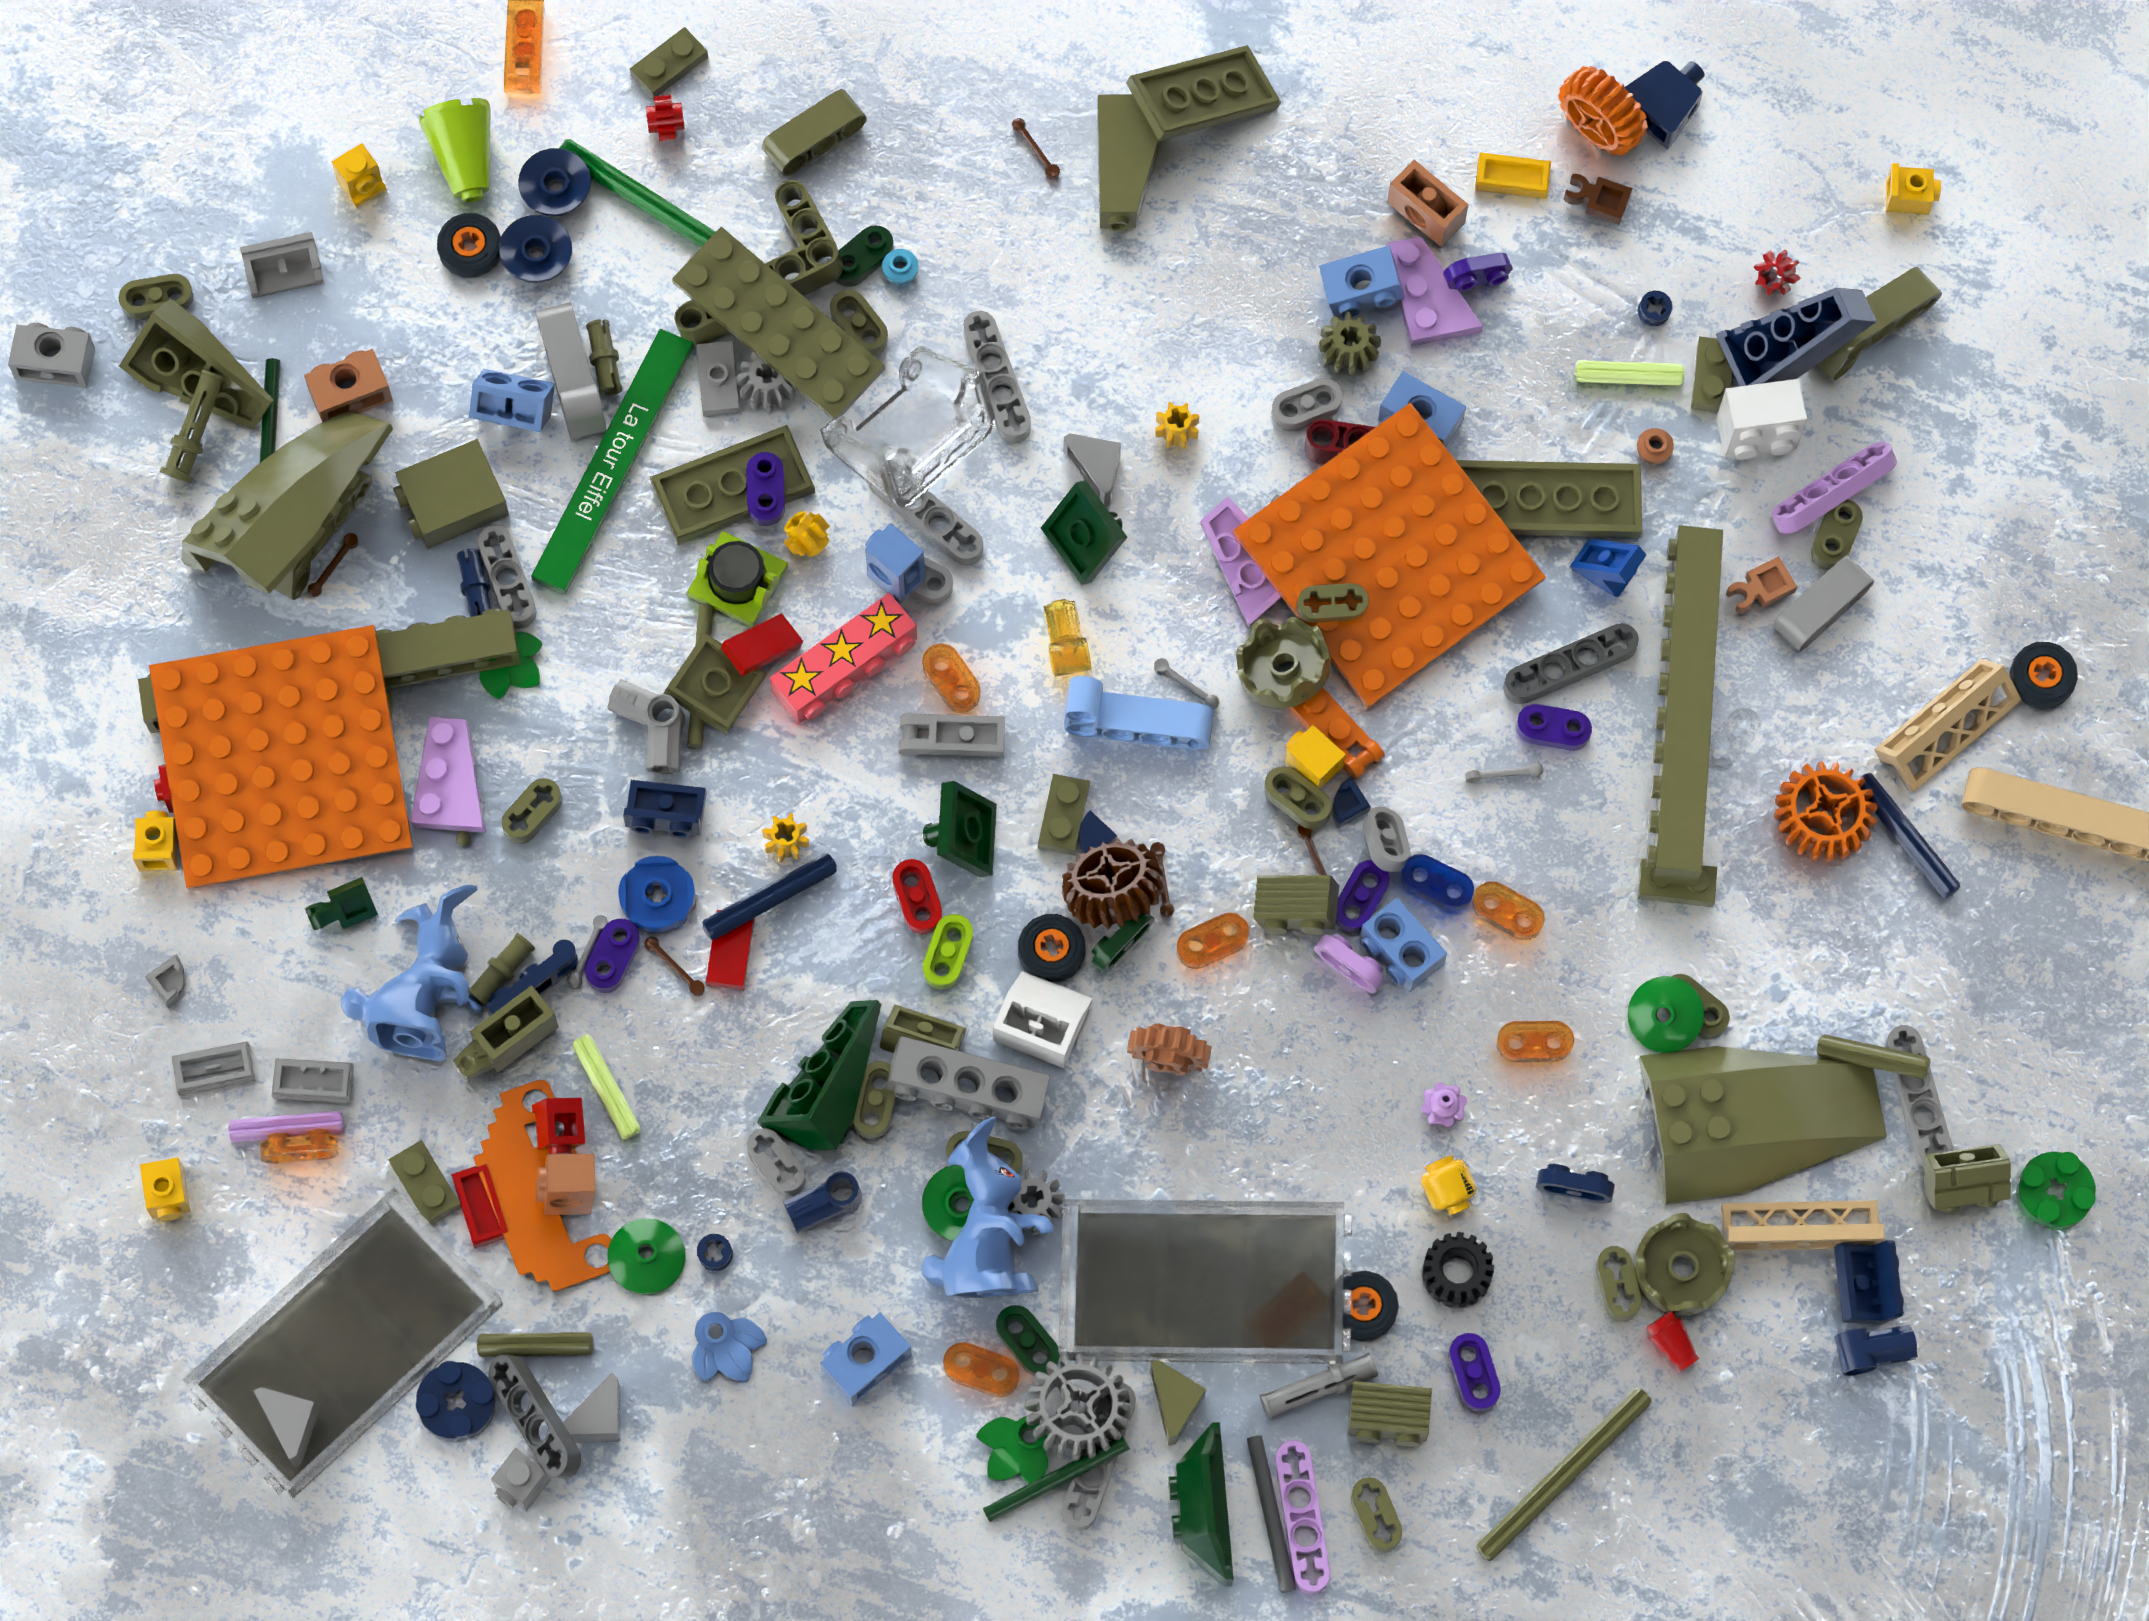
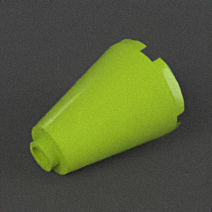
[418,98,491,203]

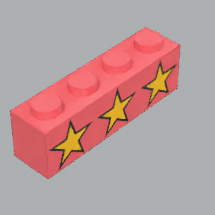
[770,592,917,724]

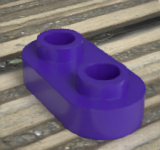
[1443,252,1513,292]
[746,452,785,526]
[1516,704,1592,751]
[1336,860,1390,932]
[585,919,640,993]
[1448,1333,1501,1412]

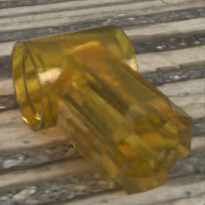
[1043,599,1091,677]

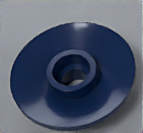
[518,148,591,216]
[499,215,572,283]

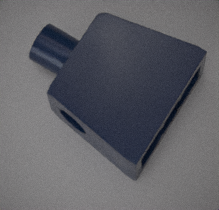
[1625,61,1705,150]

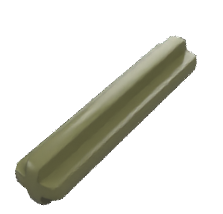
[1817,1034,1931,1079]
[477,1332,594,1357]

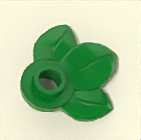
[479,631,543,699]
[976,1416,1048,1484]

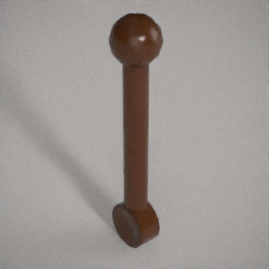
[1012,118,1060,180]
[307,533,359,597]
[1297,825,1327,875]
[1150,842,1175,917]
[644,937,705,997]

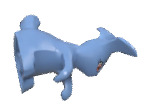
[341,885,482,1062]
[922,1117,1054,1298]

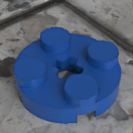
[618,856,695,933]

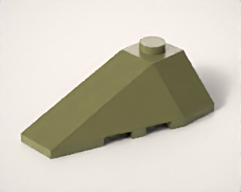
[119,299,274,429]

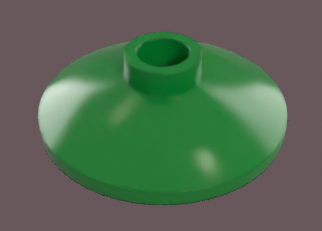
[1628,976,1704,1053]
[922,1165,974,1241]
[607,1218,685,1295]

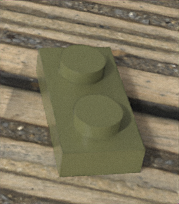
[629,27,708,99]
[1691,336,1733,412]
[1038,774,1090,856]
[1637,859,1717,907]
[388,1140,461,1227]

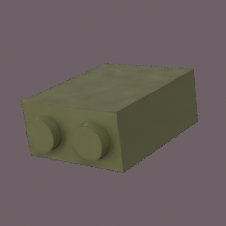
[393,439,509,549]

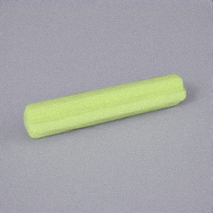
[1575,360,1684,386]
[573,1035,640,1140]

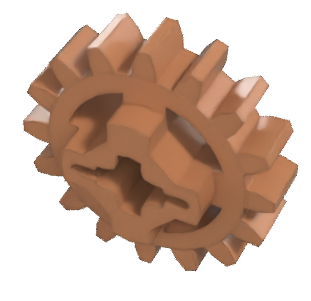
[1127,1023,1212,1075]

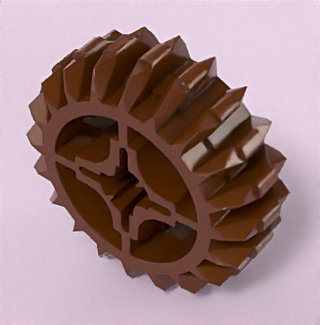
[1062,838,1164,930]

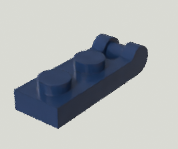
[486,939,578,1017]

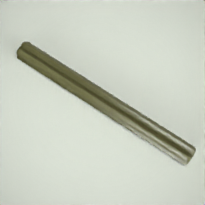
[1476,1387,1652,1561]

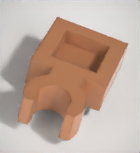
[1726,556,1797,614]

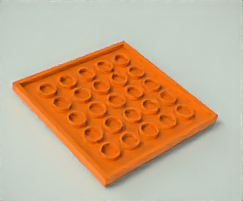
[1233,402,1546,709]
[149,625,414,889]

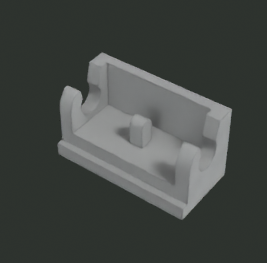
[240,232,324,298]

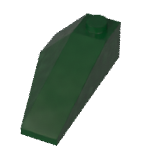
[757,1000,882,1150]

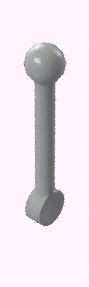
[1154,658,1219,709]
[1465,762,1544,783]
[567,915,608,987]

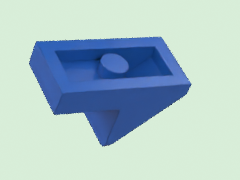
[1569,538,1647,597]

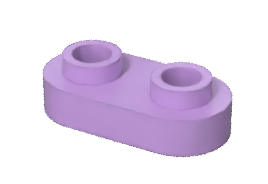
[1314,934,1385,993]

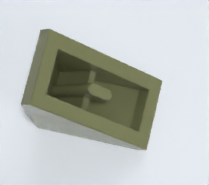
[1150,1360,1206,1446]

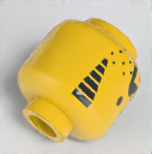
[1420,1155,1477,1215]

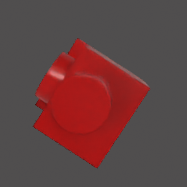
[532,1098,585,1154]

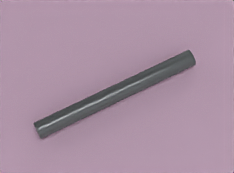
[1247,1435,1296,1593]

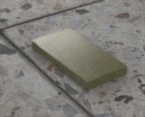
[1126,45,1281,141]
[650,425,815,545]

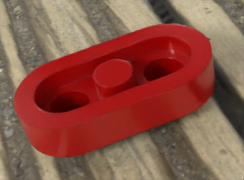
[892,859,942,934]

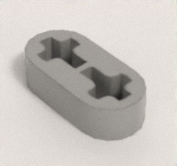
[747,1128,806,1196]

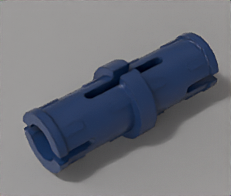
[456,548,491,617]

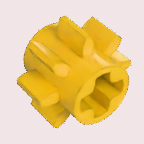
[1155,402,1199,449]
[783,511,830,557]
[762,813,809,863]

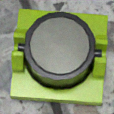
[687,531,788,628]

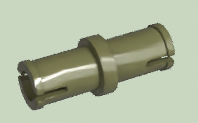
[586,319,623,396]
[469,933,535,1006]

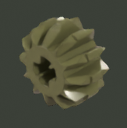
[1318,311,1381,376]

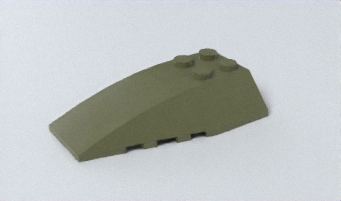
[181,411,393,594]
[1639,1046,1887,1205]

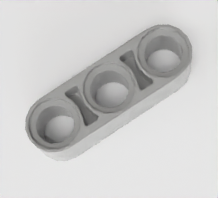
[1773,555,1874,652]

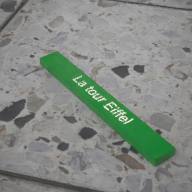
[531,328,694,595]

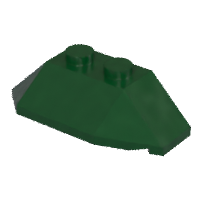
[1168,1422,1234,1587]

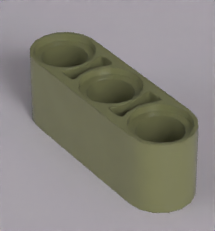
[761,89,867,176]

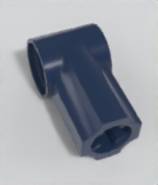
[783,1171,862,1234]
[1834,1325,1918,1376]

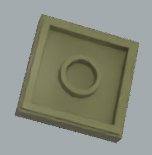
[663,632,767,735]

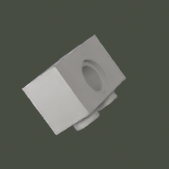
[8,323,95,388]

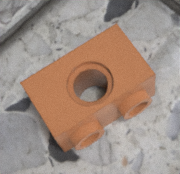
[1387,160,1469,247]
[304,349,393,422]
[536,1154,595,1215]

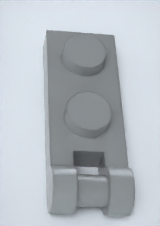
[898,713,1005,757]

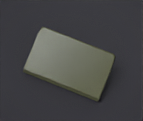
[879,1004,967,1053]

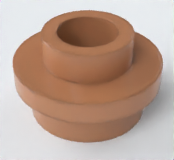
[1637,428,1674,464]

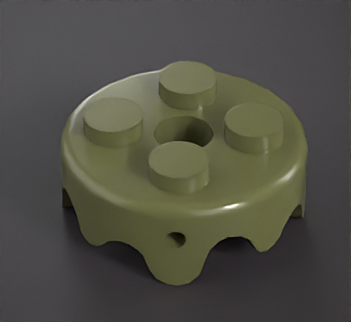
[1236,617,1331,708]
[1634,1213,1735,1316]

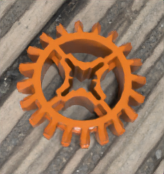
[1558,66,1648,156]
[1774,761,1877,863]

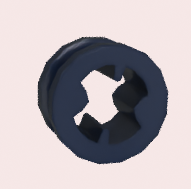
[1637,290,1673,326]
[697,1234,733,1271]

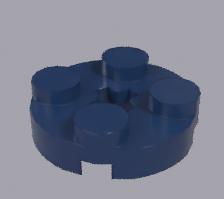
[416,1361,495,1442]

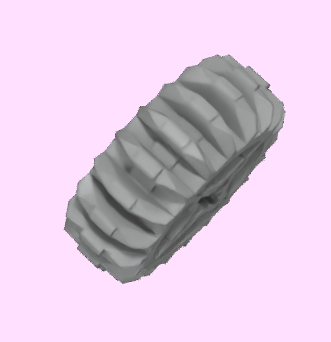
[1024,1353,1132,1461]

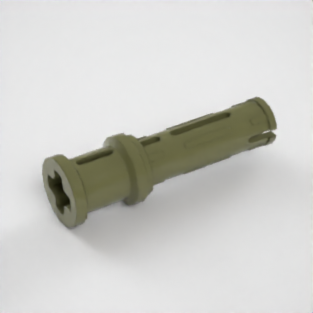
[159,369,224,484]

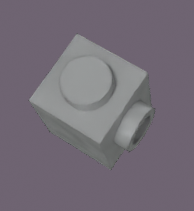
[491,1448,551,1512]

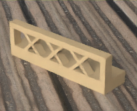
[1874,658,2022,792]
[1721,1200,1885,1251]

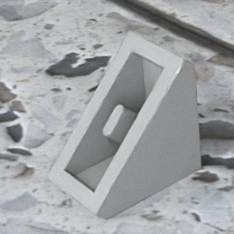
[1063,433,1121,507]
[563,1373,620,1443]
[254,1387,319,1468]

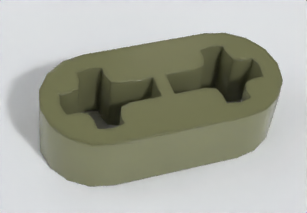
[1296,583,1369,623]
[502,778,562,844]
[1596,1246,1642,1322]
[1350,1477,1402,1553]

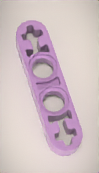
[1772,442,1897,534]
[1275,1440,1330,1595]

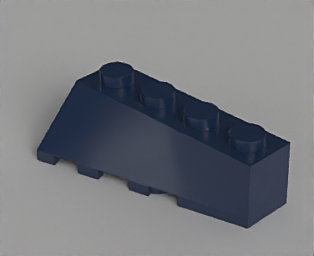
[1716,288,1877,387]

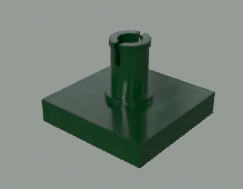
[1041,480,1127,585]
[923,781,997,877]

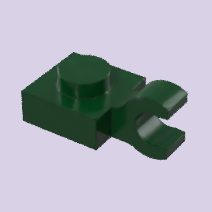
[305,877,378,930]

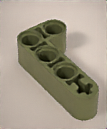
[1817,267,1942,381]
[274,470,372,600]

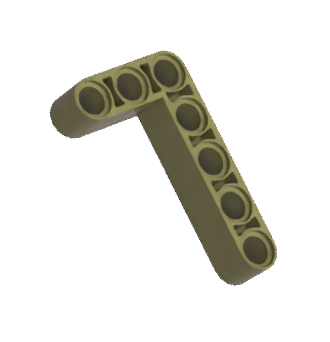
[674,180,843,347]

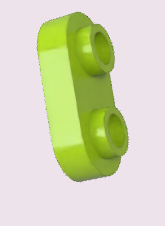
[923,914,973,990]

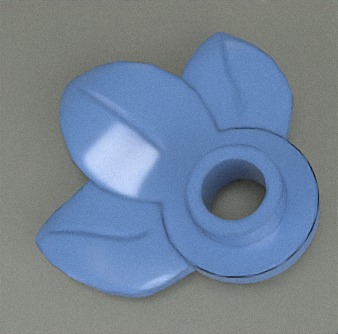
[692,1312,767,1382]

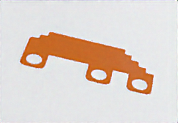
[473,1080,611,1291]

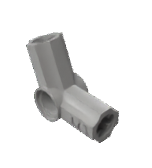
[607,679,685,774]

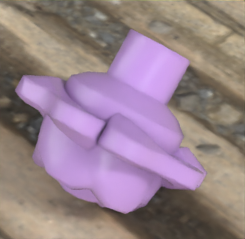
[1421,1082,1467,1128]

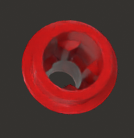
[1646,1311,1700,1371]

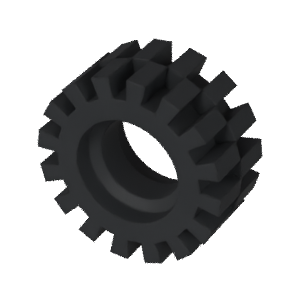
[1422,1232,1494,1308]

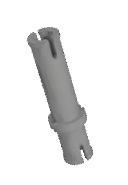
[1259,1352,1378,1419]

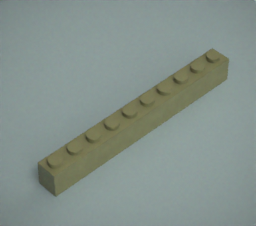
[1646,525,1723,886]
[138,608,521,733]

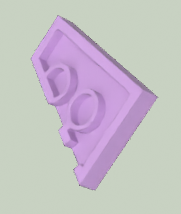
[1386,236,1483,346]
[1200,496,1282,628]
[410,717,487,833]

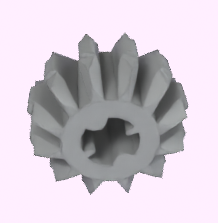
[736,352,796,413]
[1007,1168,1065,1235]

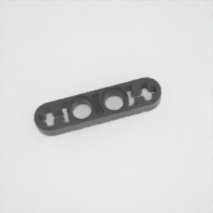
[1503,623,1639,704]
[488,1355,581,1479]

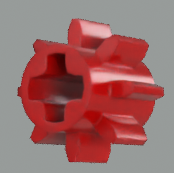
[646,95,685,142]
[1753,250,1801,296]

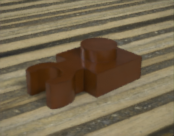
[1563,174,1633,225]

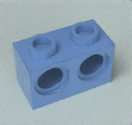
[469,368,555,432]
[1360,897,1447,992]

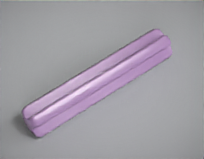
[228,1111,344,1143]

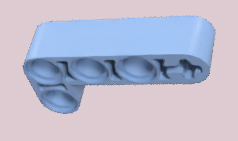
[1064,676,1214,750]

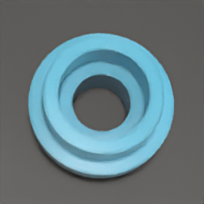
[882,249,919,285]

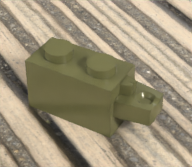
[453,985,559,1082]

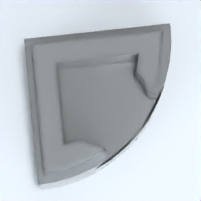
[145,954,185,1009]

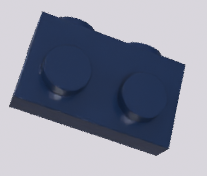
[623,780,707,838]
[1834,1240,1904,1325]

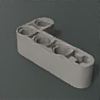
[535,302,607,440]

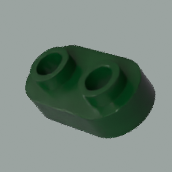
[835,225,894,287]
[1092,913,1155,973]
[996,1305,1060,1376]

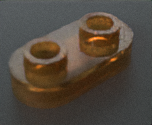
[922,643,981,713]
[1472,881,1545,940]
[1176,913,1249,969]
[1496,1021,1574,1062]
[260,1129,339,1164]
[943,1342,1019,1398]

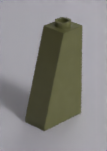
[1097,94,1162,231]

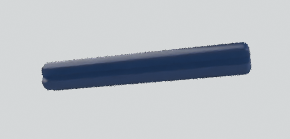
[1860,773,1960,899]
[702,853,837,940]

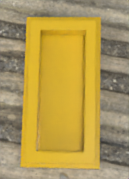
[1475,152,1551,199]

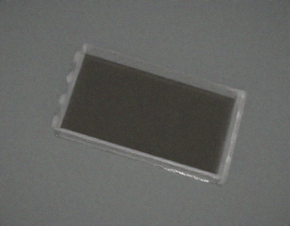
[182,1187,503,1499]
[1058,1199,1352,1364]

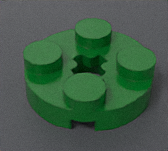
[2016,1151,2096,1230]

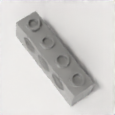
[885,1036,1050,1130]

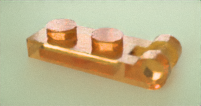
[504,0,545,94]

